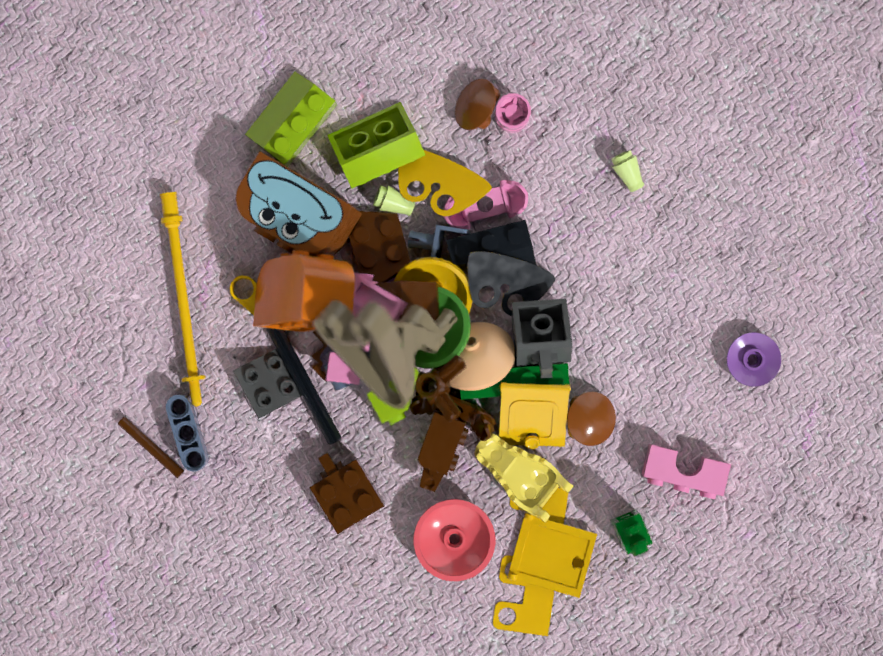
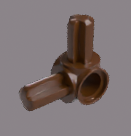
[416,355,466,422]

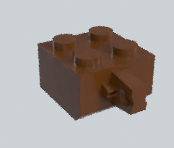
[418,412,469,492]
[309,452,385,534]

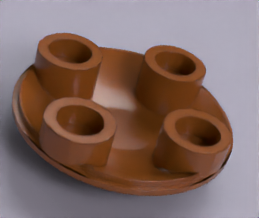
[455,79,500,130]
[567,392,616,446]

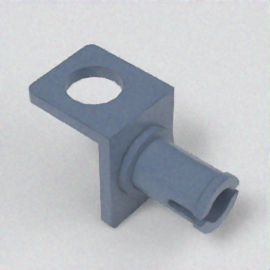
[408,225,471,258]

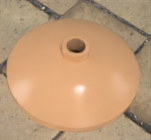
[437,322,515,391]

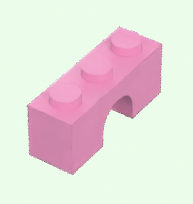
[641,444,731,499]

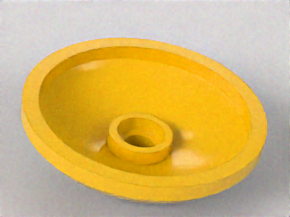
[394,257,473,313]

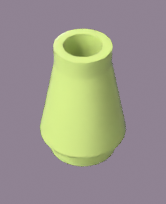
[611,150,644,192]
[373,185,415,216]

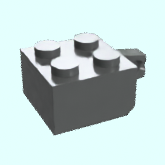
[511,299,572,378]

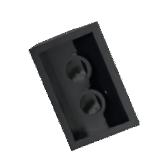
[446,219,537,288]

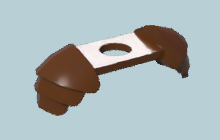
[410,389,496,442]

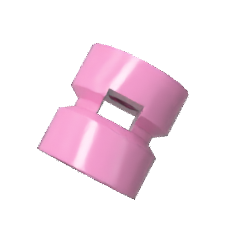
[495,93,531,133]

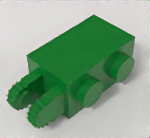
[610,509,653,556]

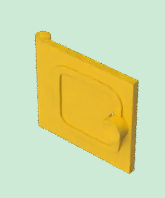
[499,382,571,449]
[507,513,597,598]

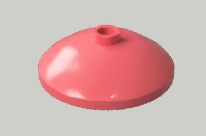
[414,499,496,581]

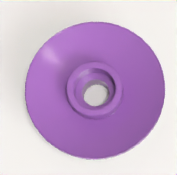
[727,332,781,387]

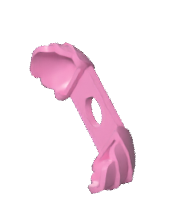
[443,180,528,229]

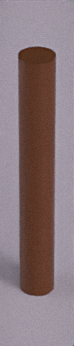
[118,416,185,479]

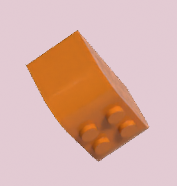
[253,250,355,332]

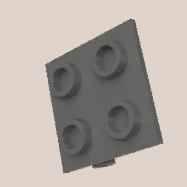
[233,349,302,419]

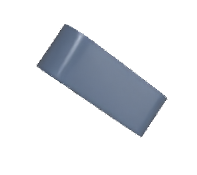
[166,394,209,472]

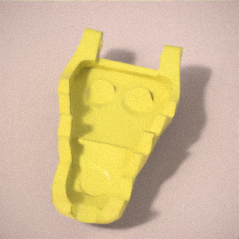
[474,433,574,523]

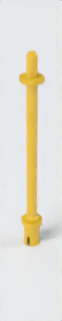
[160,192,206,407]

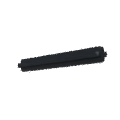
[267,328,341,445]

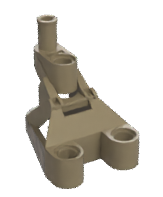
[313,300,458,409]

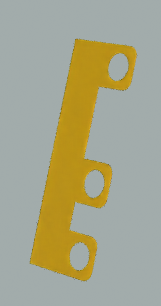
[493,487,568,636]

